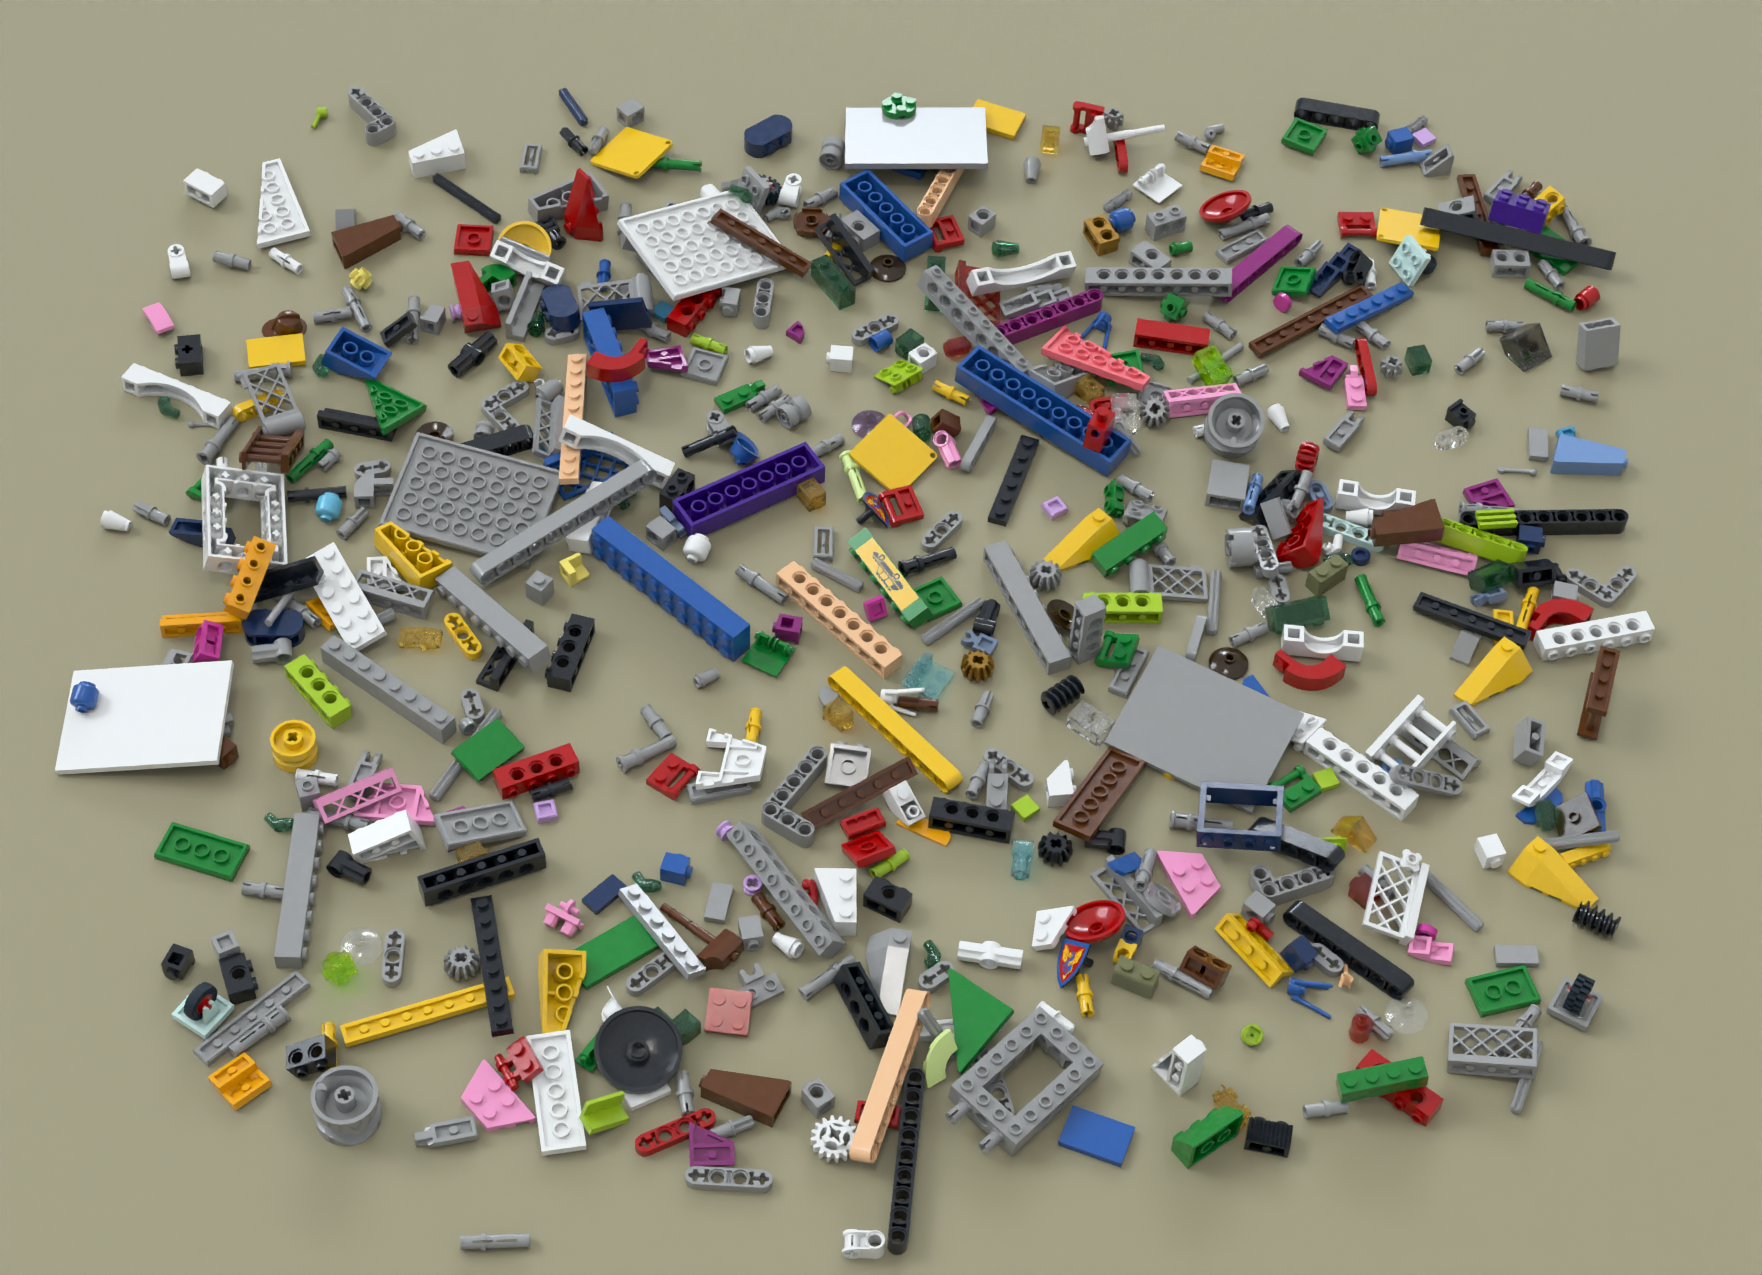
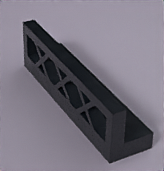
[814,213,875,287]
[317,408,398,442]
[1239,470,1301,527]
[254,556,324,603]
[476,619,534,692]

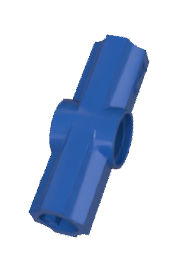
[1585,779,1607,833]

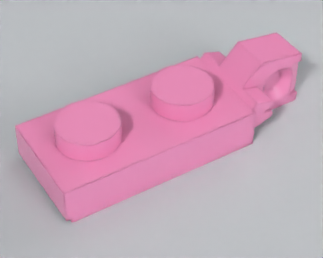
[1344,365,1367,410]

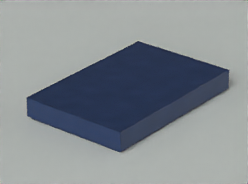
[588,297,653,331]

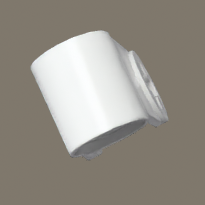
[778,173,802,208]
[168,244,191,280]
[842,1229,885,1259]

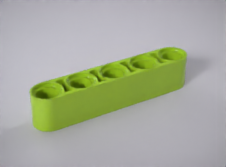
[1436,518,1528,566]

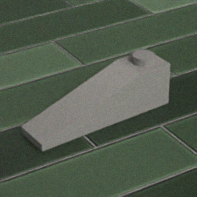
[1027,363,1097,399]
[866,928,912,1017]

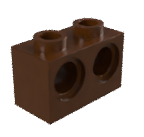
[1179,945,1232,990]

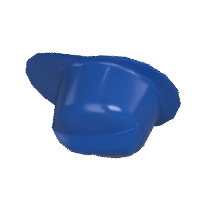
[730,431,760,465]

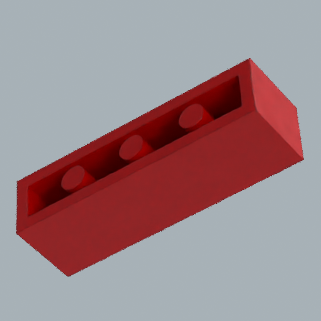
[1133,318,1210,357]

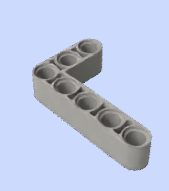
[761,746,827,848]

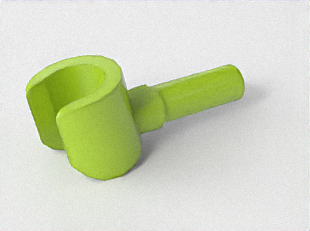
[311,107,328,129]

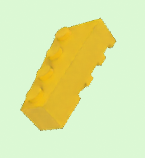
[374,521,453,589]

